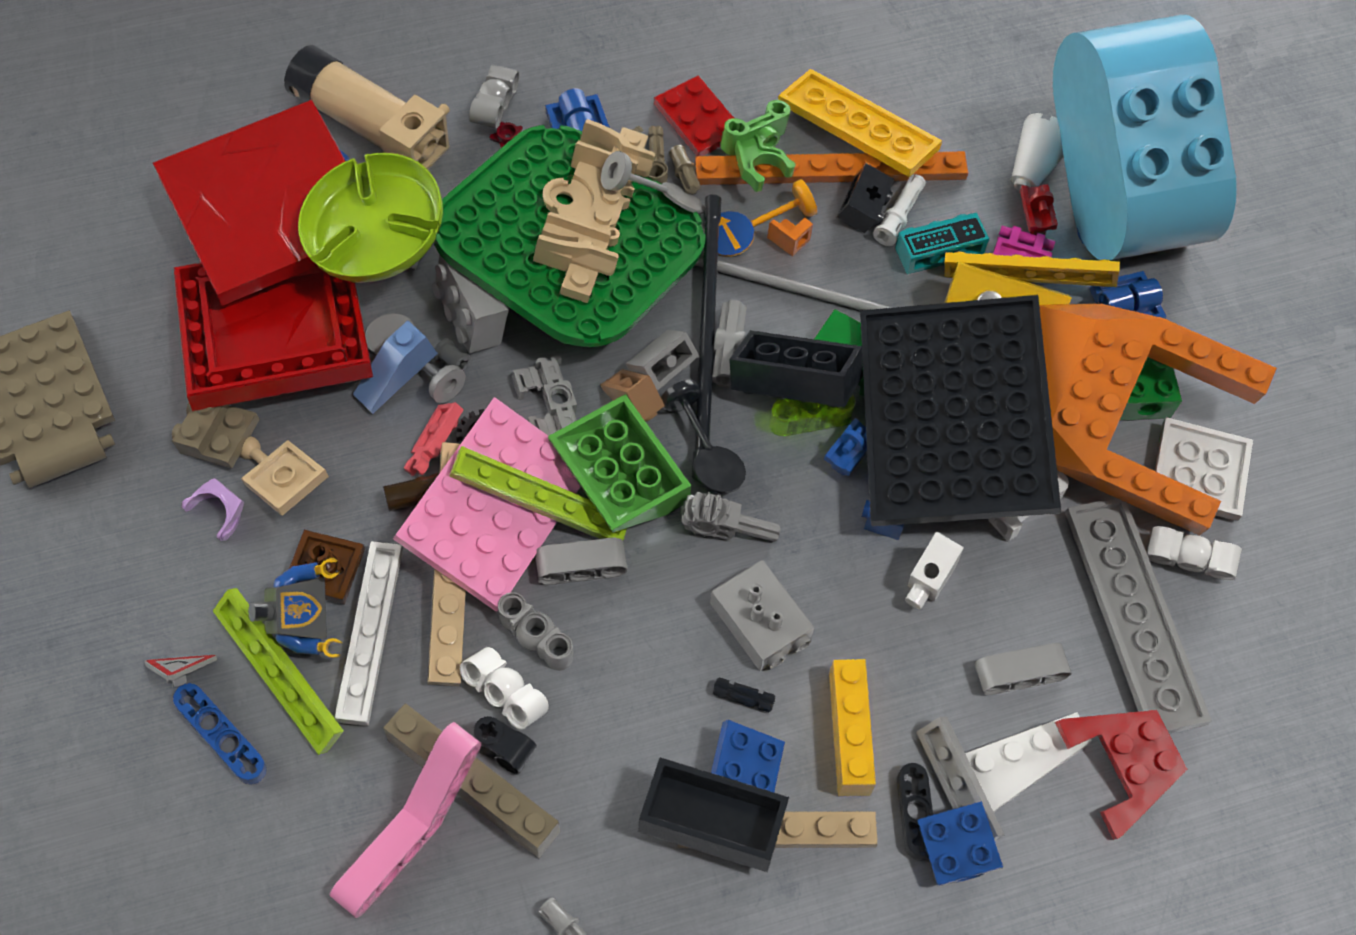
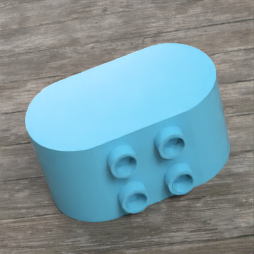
[1053,15,1237,261]

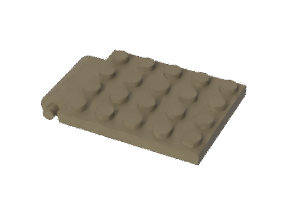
[0,310,115,488]

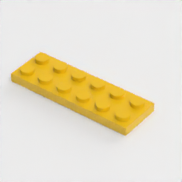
[778,69,942,177]

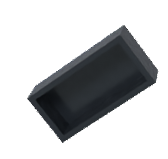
[638,757,789,873]

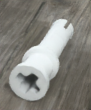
[873,174,926,246]

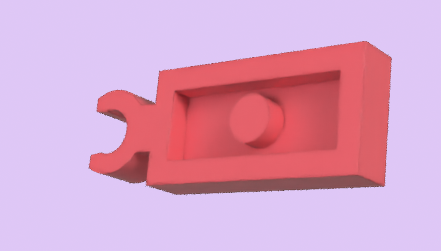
[404,402,464,476]

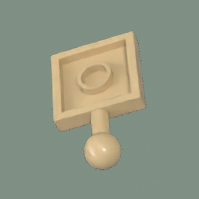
[240,436,329,516]

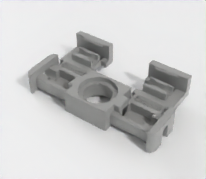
[512,355,577,436]

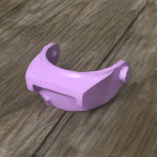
[182,478,244,541]

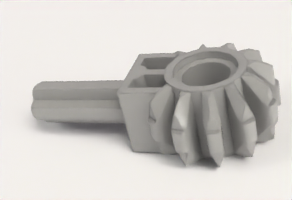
[680,492,780,542]

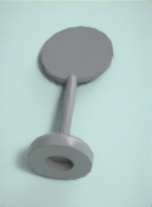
[601,151,705,214]
[365,313,466,403]

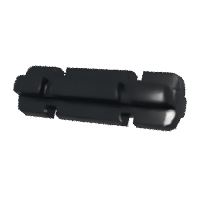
[713,677,775,712]

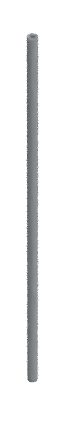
[695,256,893,310]

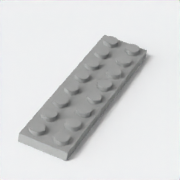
[1065,498,1212,734]

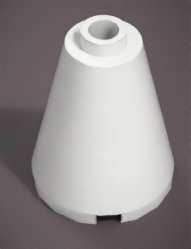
[1011,113,1064,191]

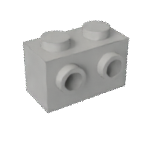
[626,330,699,391]

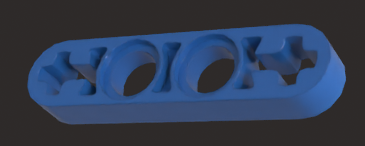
[173,683,267,785]

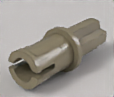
[669,145,701,195]

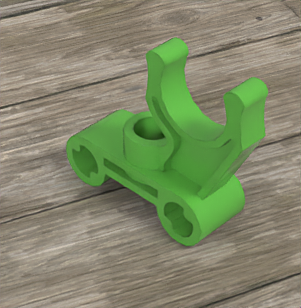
[720,100,796,192]

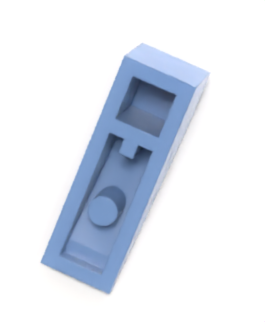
[353,320,438,414]

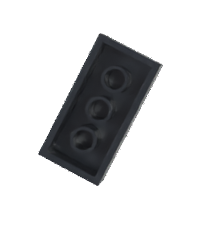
[729,330,863,407]

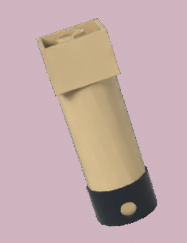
[284,45,450,170]

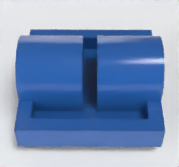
[545,88,610,131]
[1089,271,1167,319]
[711,720,785,792]
[917,801,1003,887]

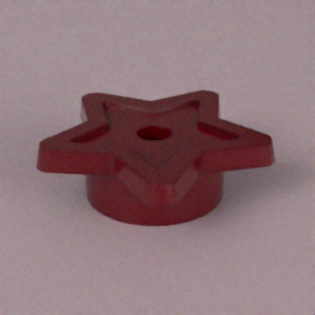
[489,122,523,148]

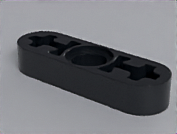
[897,763,933,861]

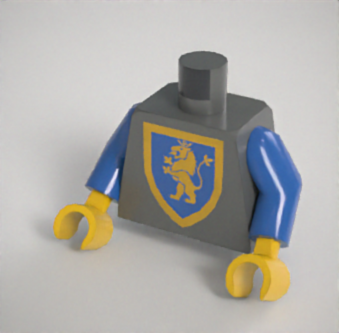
[248,558,342,658]

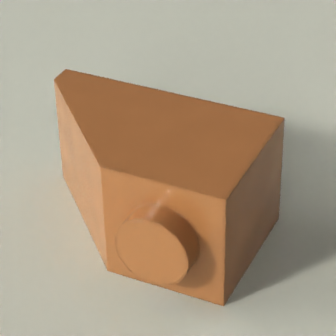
[600,369,665,422]

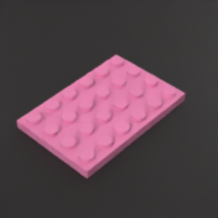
[393,397,581,612]

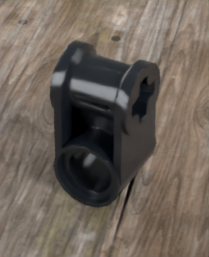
[474,716,537,775]

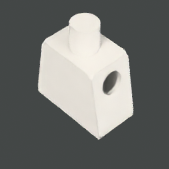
[905,532,964,609]

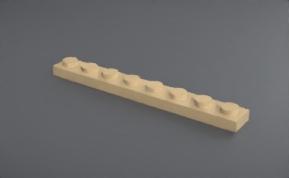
[427,442,466,687]

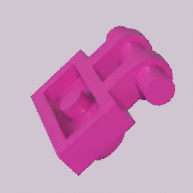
[993,225,1055,257]

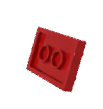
[654,75,734,156]

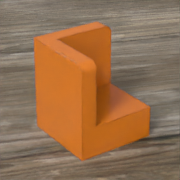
[767,218,813,257]

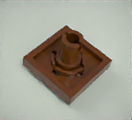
[289,529,365,605]

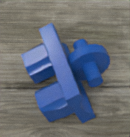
[824,418,867,476]

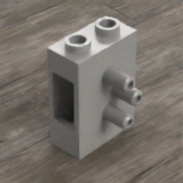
[710,560,814,672]

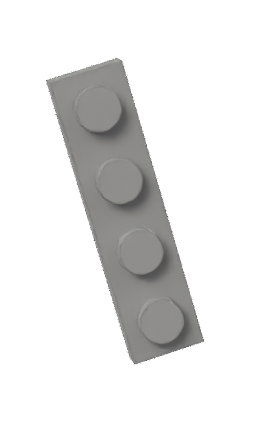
[916,716,1004,840]

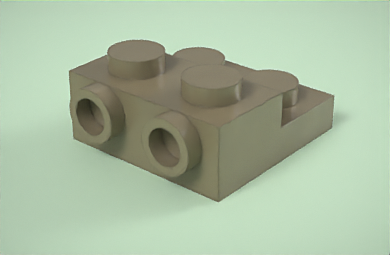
[172,402,260,468]

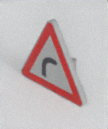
[145,654,217,688]

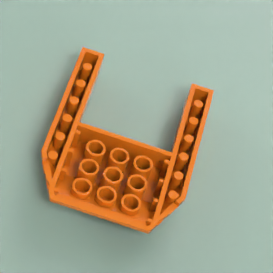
[1039,304,1277,536]

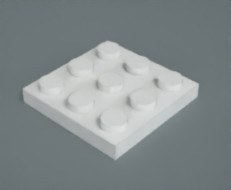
[1154,417,1253,521]

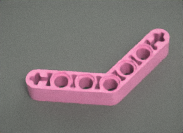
[330,722,481,918]

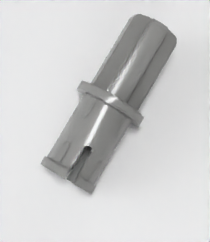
[538,897,588,935]

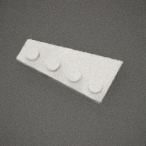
[965,712,1092,812]

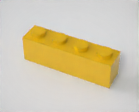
[829,659,876,796]

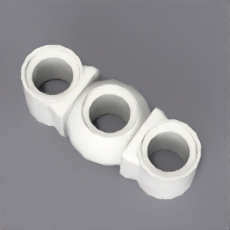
[1147,526,1242,580]
[460,647,549,729]

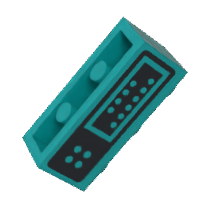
[895,212,990,275]

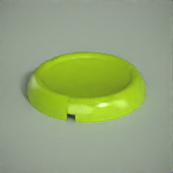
[298,153,443,283]

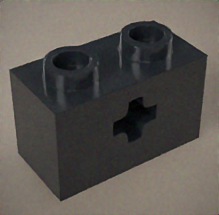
[837,163,894,233]

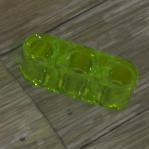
[769,394,856,436]

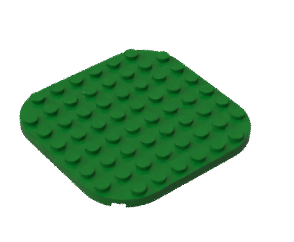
[434,125,705,347]

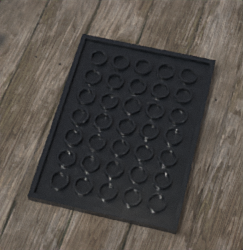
[860,295,1061,526]

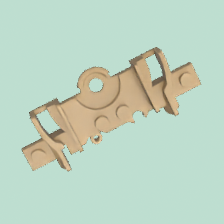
[533,119,655,303]

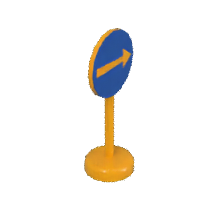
[718,179,818,257]

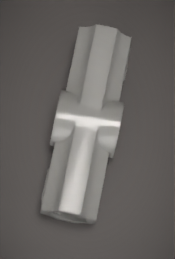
[712,300,747,388]

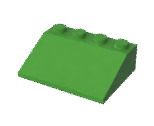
[548,394,691,532]

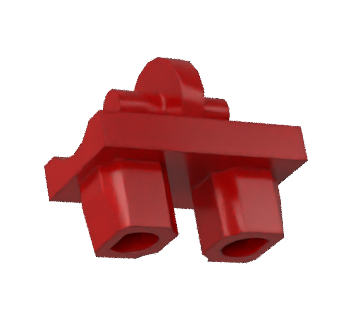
[1020,184,1058,235]

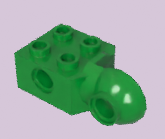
[1119,357,1182,421]

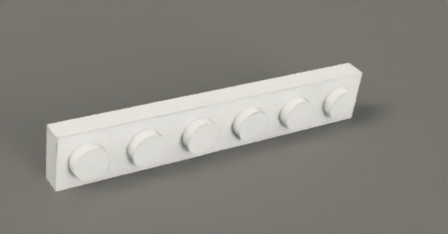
[335,541,403,726]

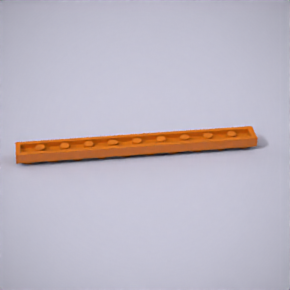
[695,151,968,185]

